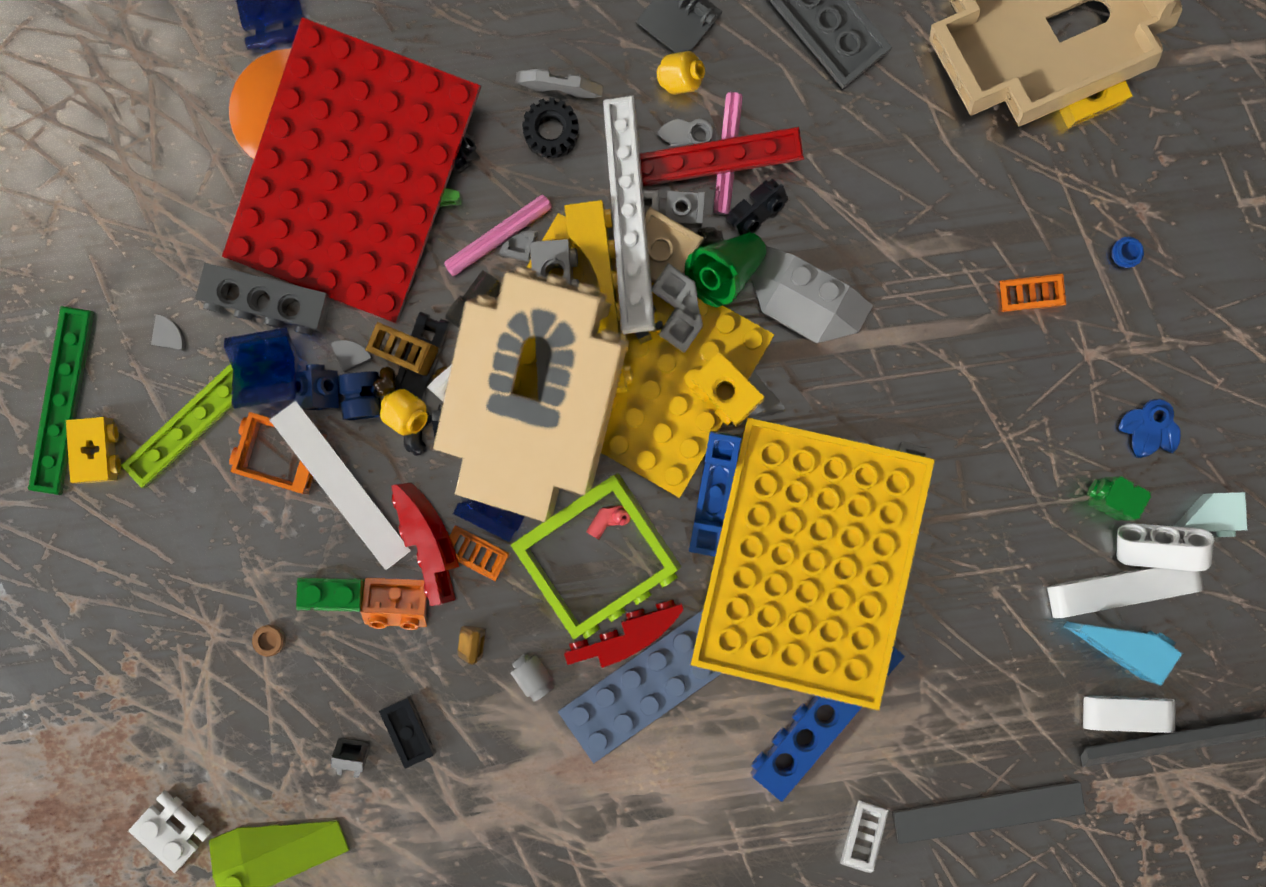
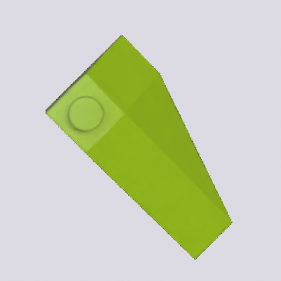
[209,820,350,887]

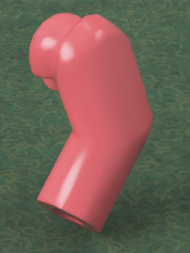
[586,505,631,540]

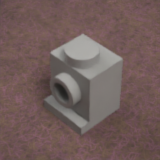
[659,191,705,229]

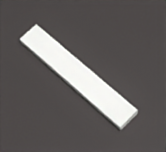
[269,401,411,570]

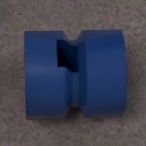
[338,371,382,421]

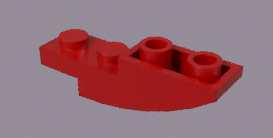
[391,482,459,607]
[564,599,684,668]

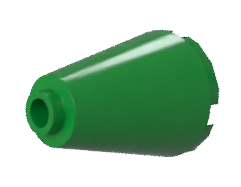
[685,233,767,307]

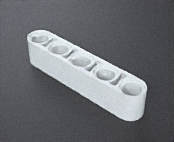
[1047,567,1205,618]

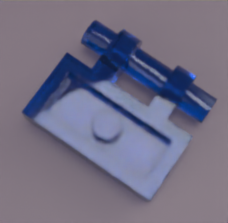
[236,0,305,50]

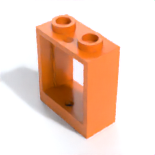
[229,412,327,494]

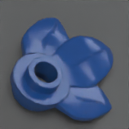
[1118,399,1181,458]

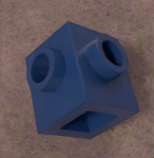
[292,364,339,410]

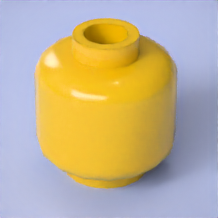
[657,51,705,95]
[380,389,428,436]

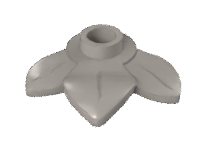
[658,119,716,149]

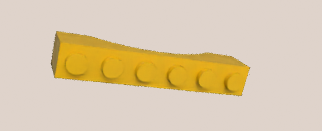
[564,200,633,393]

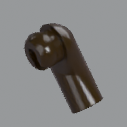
[373,366,396,396]

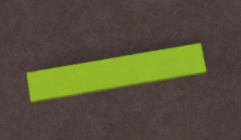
[121,338,281,488]

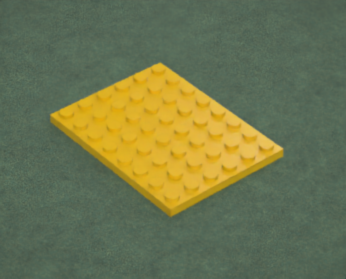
[512,213,774,498]
[691,417,935,710]

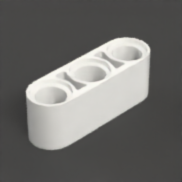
[1116,523,1214,571]
[1083,695,1176,733]

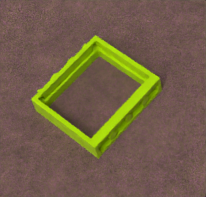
[511,472,682,640]

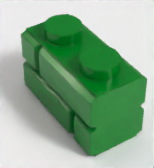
[1087,476,1151,521]
[296,577,365,612]

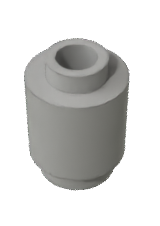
[510,653,554,702]

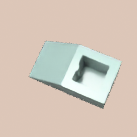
[1174,492,1247,537]

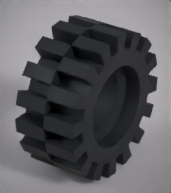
[522,98,579,158]

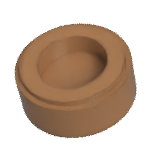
[252,625,286,657]

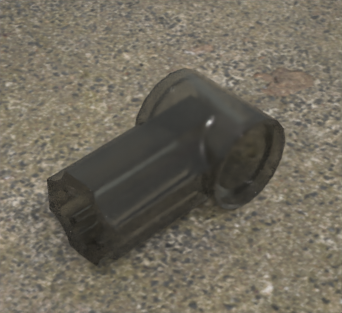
[445,270,502,328]

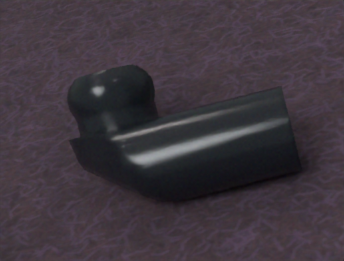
[404,411,432,456]

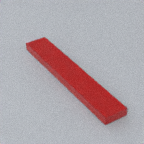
[640,127,804,186]

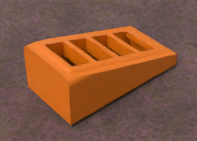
[1000,274,1066,312]
[449,525,511,582]

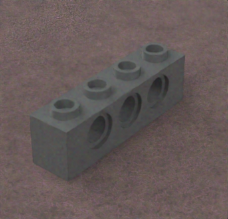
[195,263,331,336]

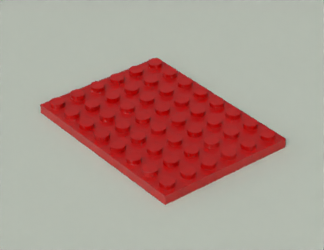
[222,17,482,323]

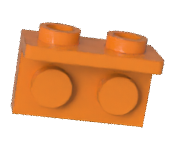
[361,578,427,630]

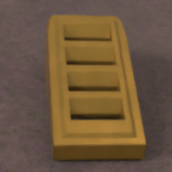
[365,322,439,376]
[457,625,486,664]

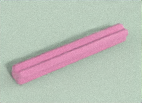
[713,92,743,215]
[444,195,552,276]

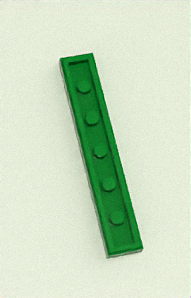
[28,306,95,495]

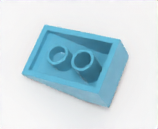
[1064,621,1182,686]

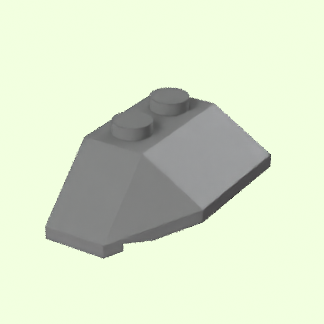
[751,246,873,344]

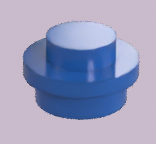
[1112,237,1144,268]

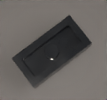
[379,697,435,769]

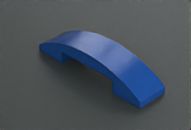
[689,431,741,557]

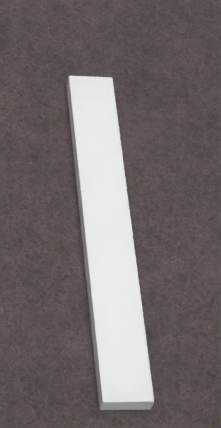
[603,95,655,334]

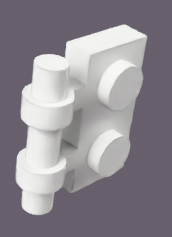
[128,790,212,873]

